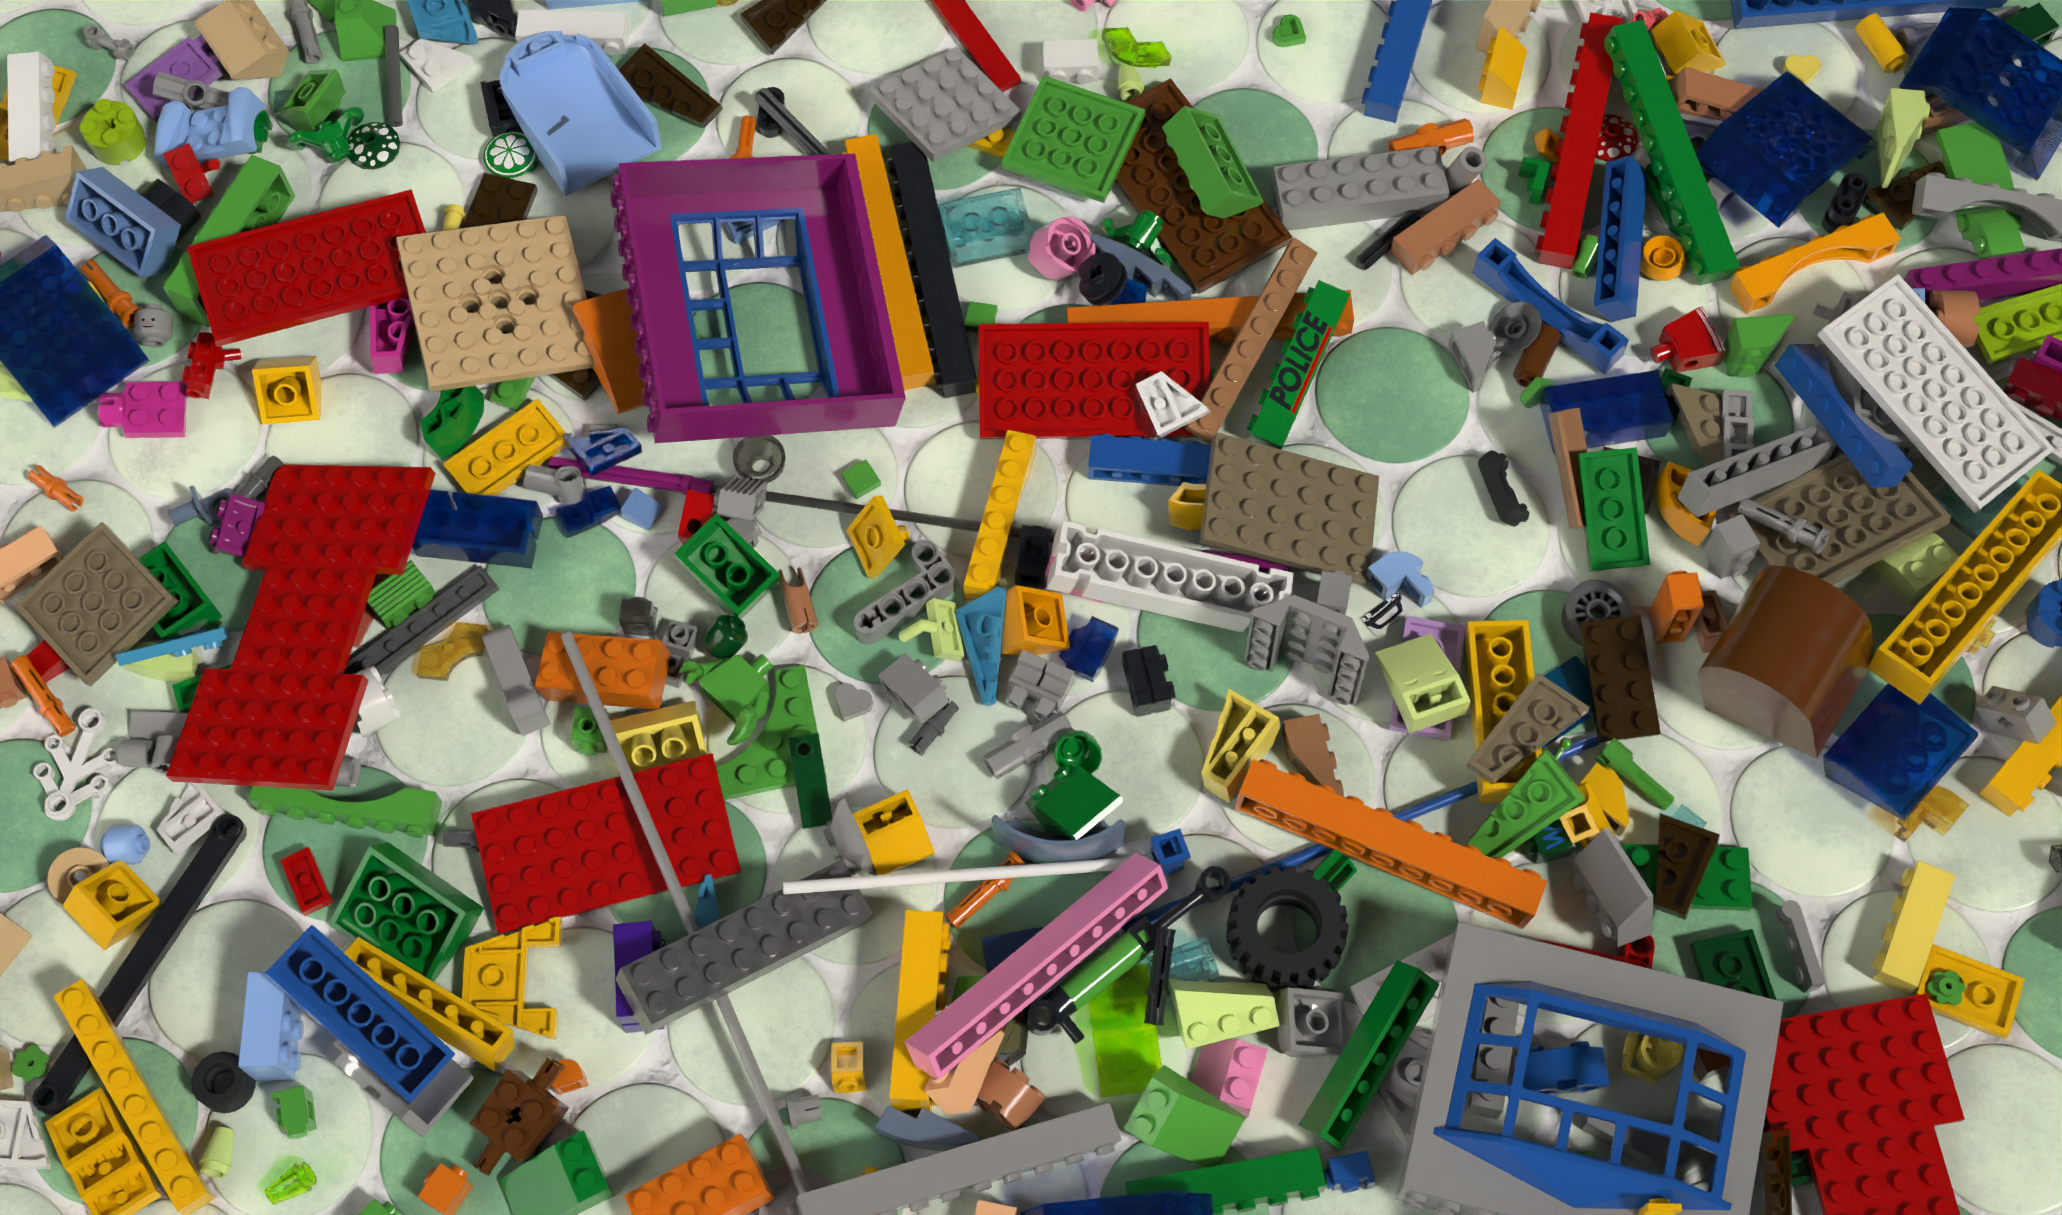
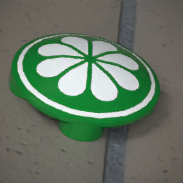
[483,131,538,178]

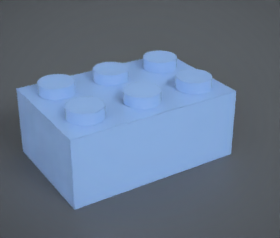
[238,972,304,1082]

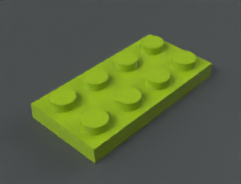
[1974,284,2062,365]

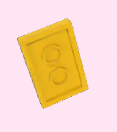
[1914,944,2025,1039]

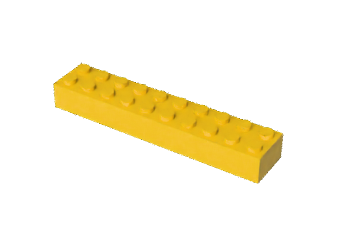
[1867,469,2062,704]

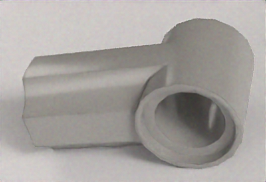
[523,464,584,505]

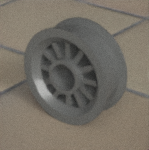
[1561,580,1632,646]

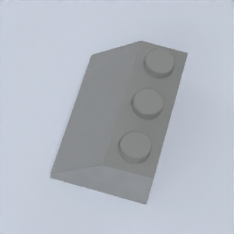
[1571,827,1653,947]

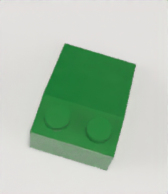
[674,513,780,619]
[1025,764,1124,840]
[500,1130,615,1215]

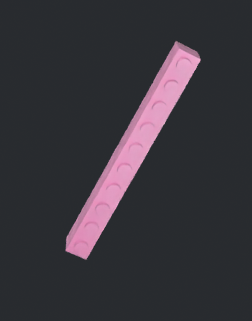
[905,853,1168,1080]

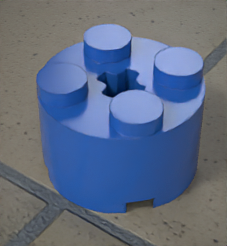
[2025,578,2062,648]

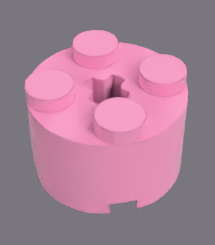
[1028,217,1095,281]

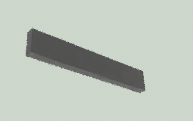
[344,565,499,677]

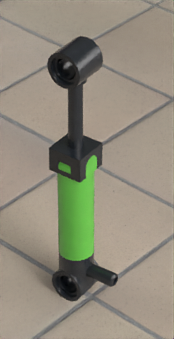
[1025,866,1231,1044]

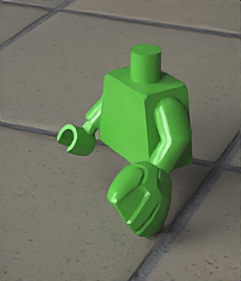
[679,654,773,746]

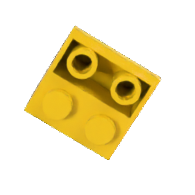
[1478,27,1527,110]
[852,789,935,875]

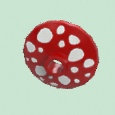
[1595,114,1638,162]

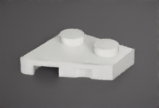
[400,38,475,93]

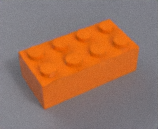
[535,632,672,710]
[624,1133,776,1215]

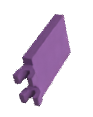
[124,34,225,123]

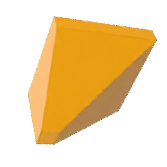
[1534,128,1563,163]

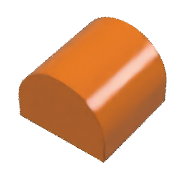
[552,1059,589,1095]

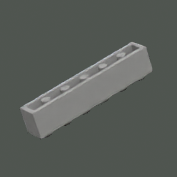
[1677,424,1837,518]

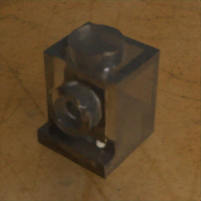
[619,597,658,637]

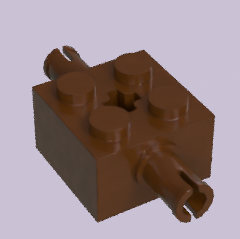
[470,1056,569,1176]

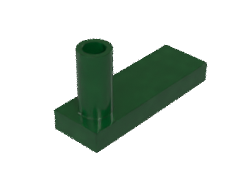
[788,733,833,829]

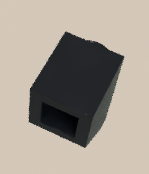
[467,0,517,38]

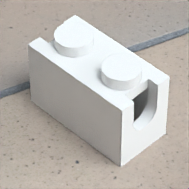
[1043,39,1098,84]

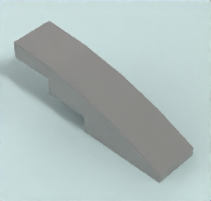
[1721,389,1756,502]

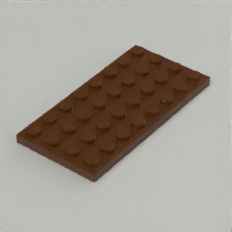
[1114,78,1293,295]

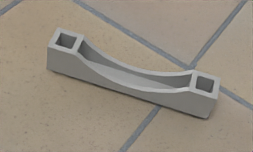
[1912,173,2062,242]

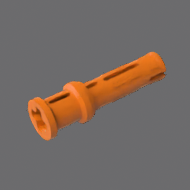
[81,260,142,329]
[944,850,1026,930]

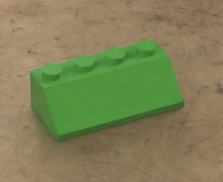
[1162,106,1264,218]

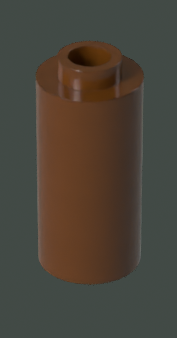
[1513,324,1561,388]

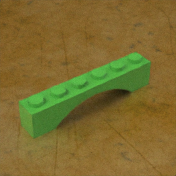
[248,786,442,838]

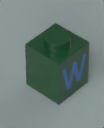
[1524,819,1576,864]

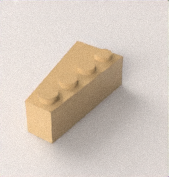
[0,145,87,212]

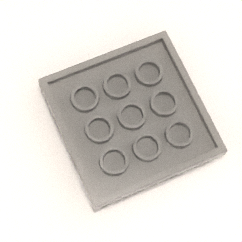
[868,47,1022,162]

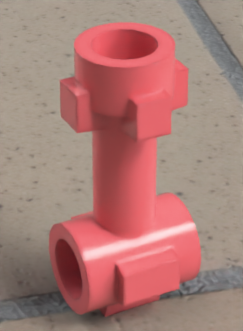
[1632,8,1669,30]

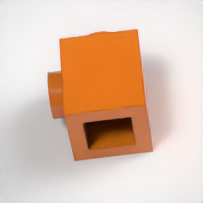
[417,1163,473,1215]

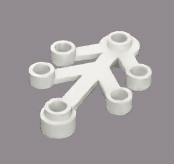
[33,708,120,821]

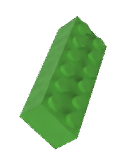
[163,154,295,327]

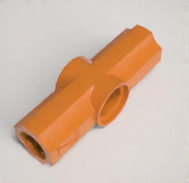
[1388,118,1474,156]

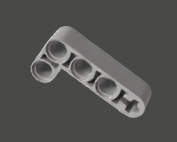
[854,540,956,645]
[481,624,551,736]

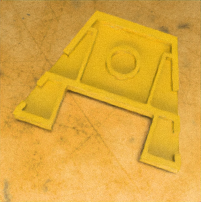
[462,917,562,1039]

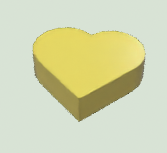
[1783,55,1821,88]

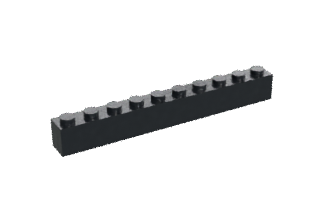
[887,142,977,399]

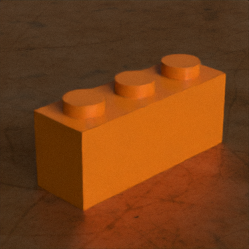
[1649,570,1704,644]

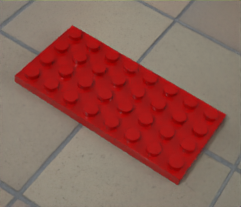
[187,189,426,347]
[979,322,1210,439]
[471,753,742,935]

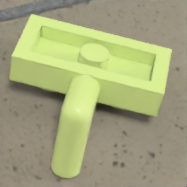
[899,598,965,661]

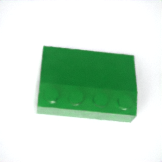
[328,842,484,982]

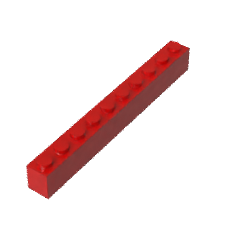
[1535,12,1623,269]

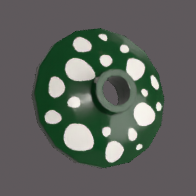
[347,122,401,170]

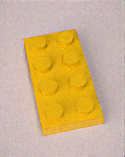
[443,398,572,509]

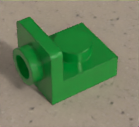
[1519,157,1550,205]

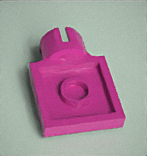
[98,382,187,438]

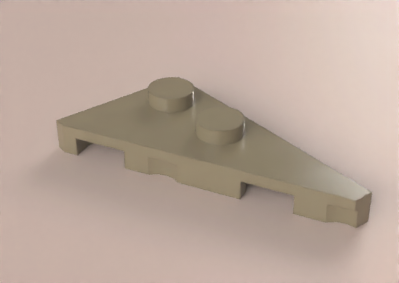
[1666,384,1723,466]

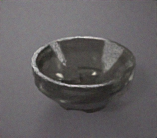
[733,435,786,483]

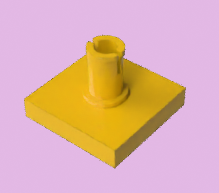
[846,496,909,578]

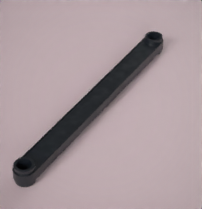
[32,815,247,1115]

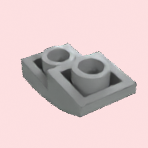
[662,620,700,688]

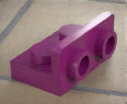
[208,493,266,559]

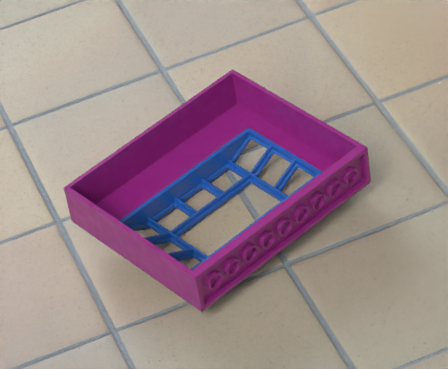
[610,153,906,443]

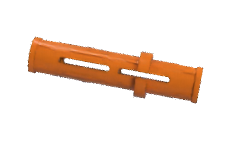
[9,655,76,737]

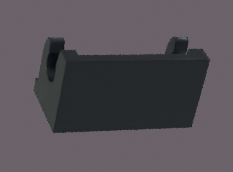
[480,79,524,137]

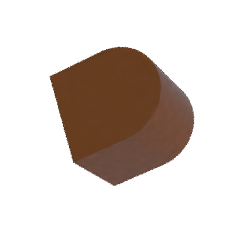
[1697,565,1875,759]

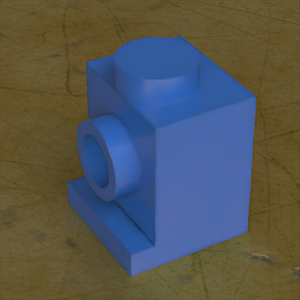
[1150,828,1191,876]
[1323,1150,1375,1193]

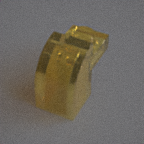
[1894,785,1969,842]

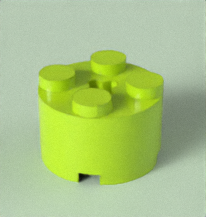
[80,99,146,165]

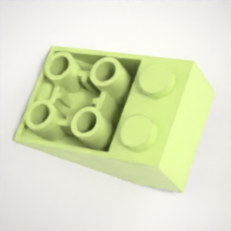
[1374,633,1471,734]

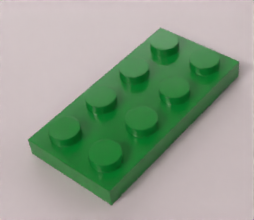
[1576,447,1651,572]
[1622,844,1753,911]

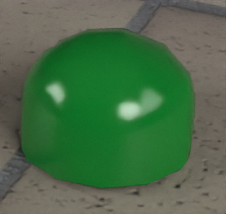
[1053,730,1102,774]

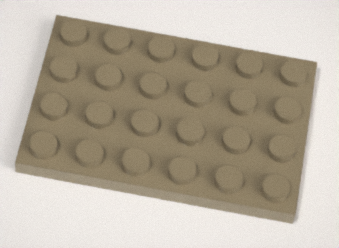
[1199,432,1379,586]
[1728,453,1951,585]

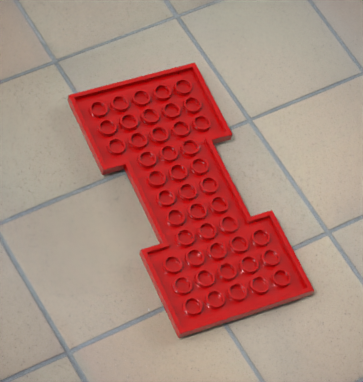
[166,465,436,791]
[1764,993,1965,1215]

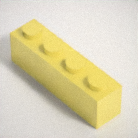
[1871,860,1955,995]

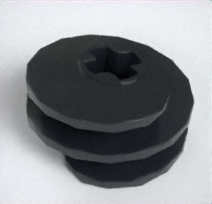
[1078,252,1127,306]

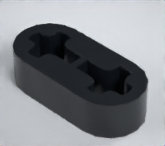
[757,87,786,138]

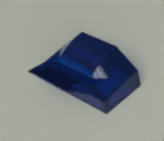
[1059,616,1119,682]

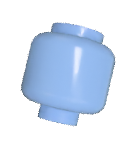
[100,824,150,865]

